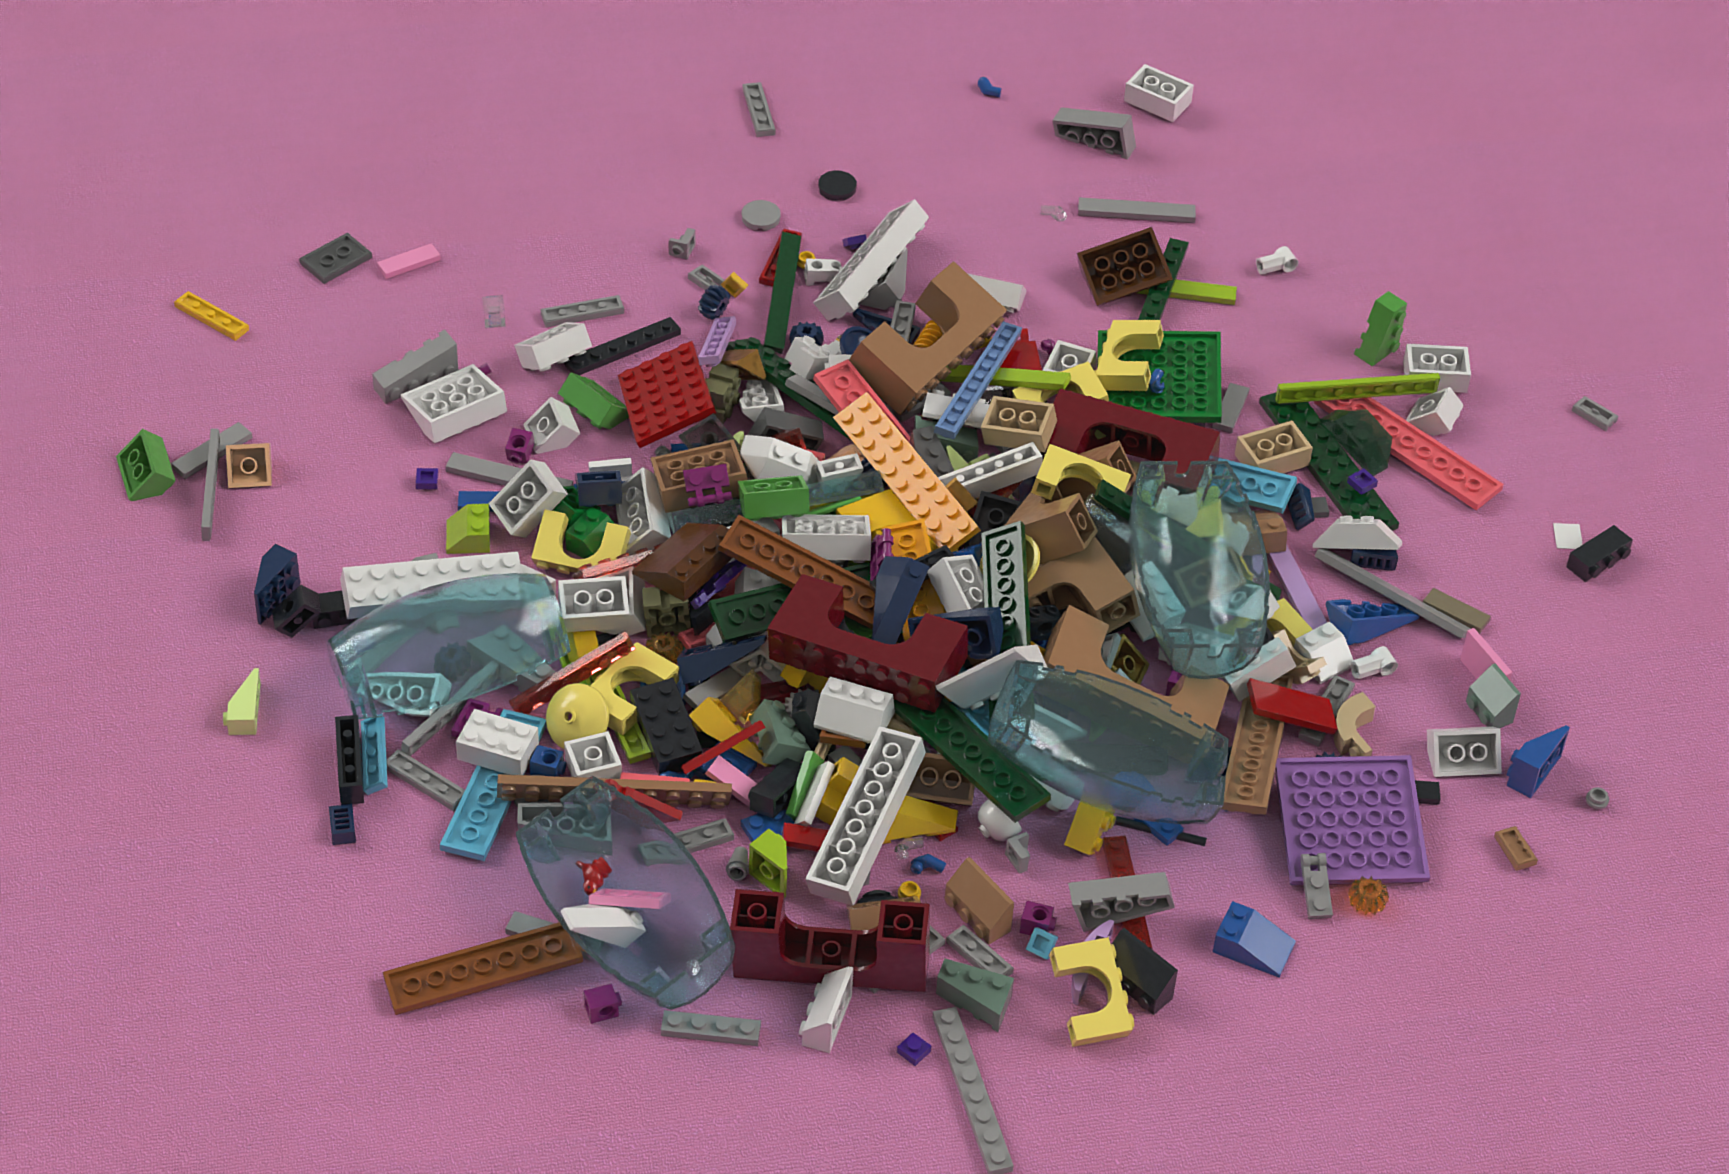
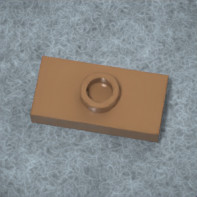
[1494,826,1538,871]

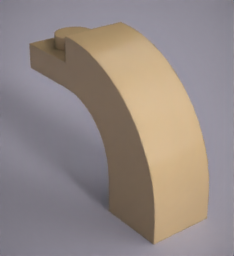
[1271,629,1327,684]
[1333,692,1376,757]

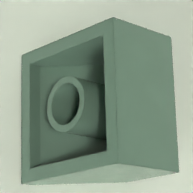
[1466,663,1521,728]

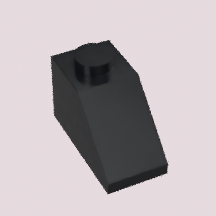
[791,689,821,744]

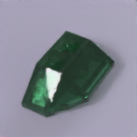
[1320,409,1392,476]

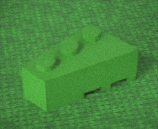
[1354,291,1407,366]

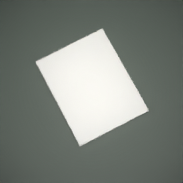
[1553,523,1583,549]

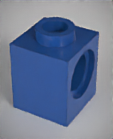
[530,745,567,777]

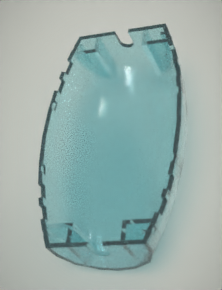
[1129,461,1270,679]
[326,573,571,719]
[988,660,1229,824]
[516,776,736,1010]

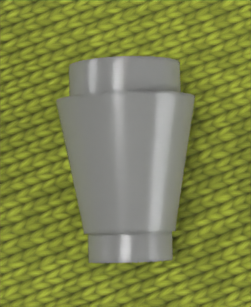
[726,847,749,881]

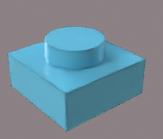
[1026,927,1058,959]

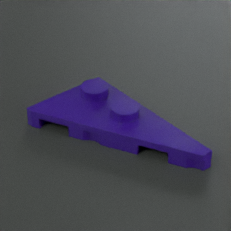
[690,559,747,609]

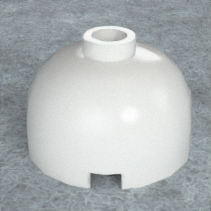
[978,799,1022,841]

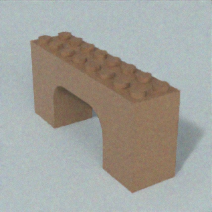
[849,261,1007,415]
[1004,440,1137,565]
[965,537,1140,670]
[1033,605,1230,767]

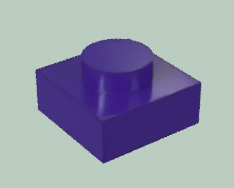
[842,234,867,250]
[416,468,439,489]
[1347,468,1378,495]
[897,1032,932,1066]

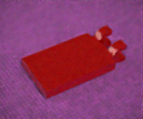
[1000,328,1042,371]
[588,779,683,824]

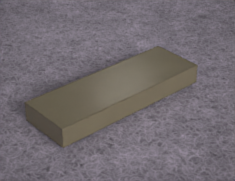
[1423,588,1491,634]

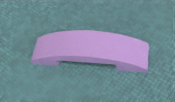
[1071,920,1114,1005]

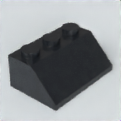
[1112,928,1178,1015]

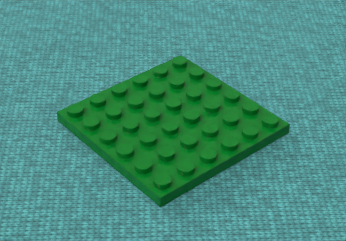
[1097,330,1222,423]

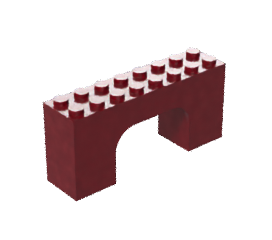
[1040,389,1220,498]
[767,574,968,713]
[730,889,930,992]

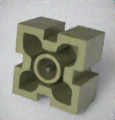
[702,363,741,425]
[642,587,691,638]

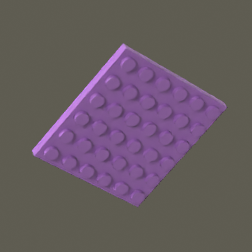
[1275,755,1430,885]

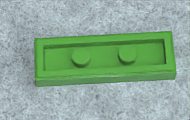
[786,751,824,821]

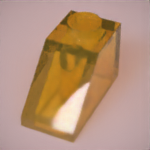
[720,669,761,724]

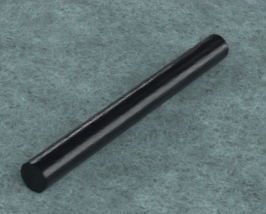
[1115,816,1207,846]

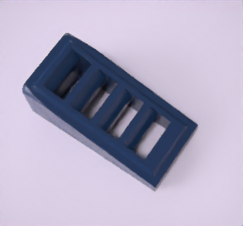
[1287,483,1315,531]
[1350,549,1398,570]
[329,804,356,845]

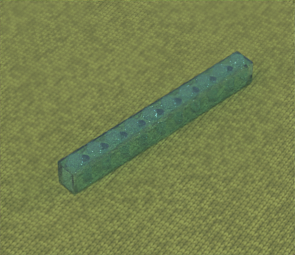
[667,470,884,534]

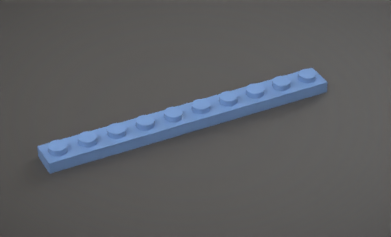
[934,322,1022,439]

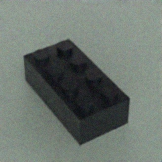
[630,678,703,776]

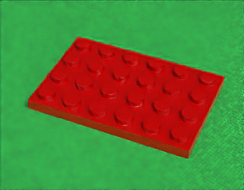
[618,341,716,448]

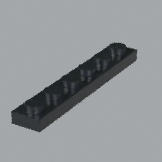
[564,317,681,375]

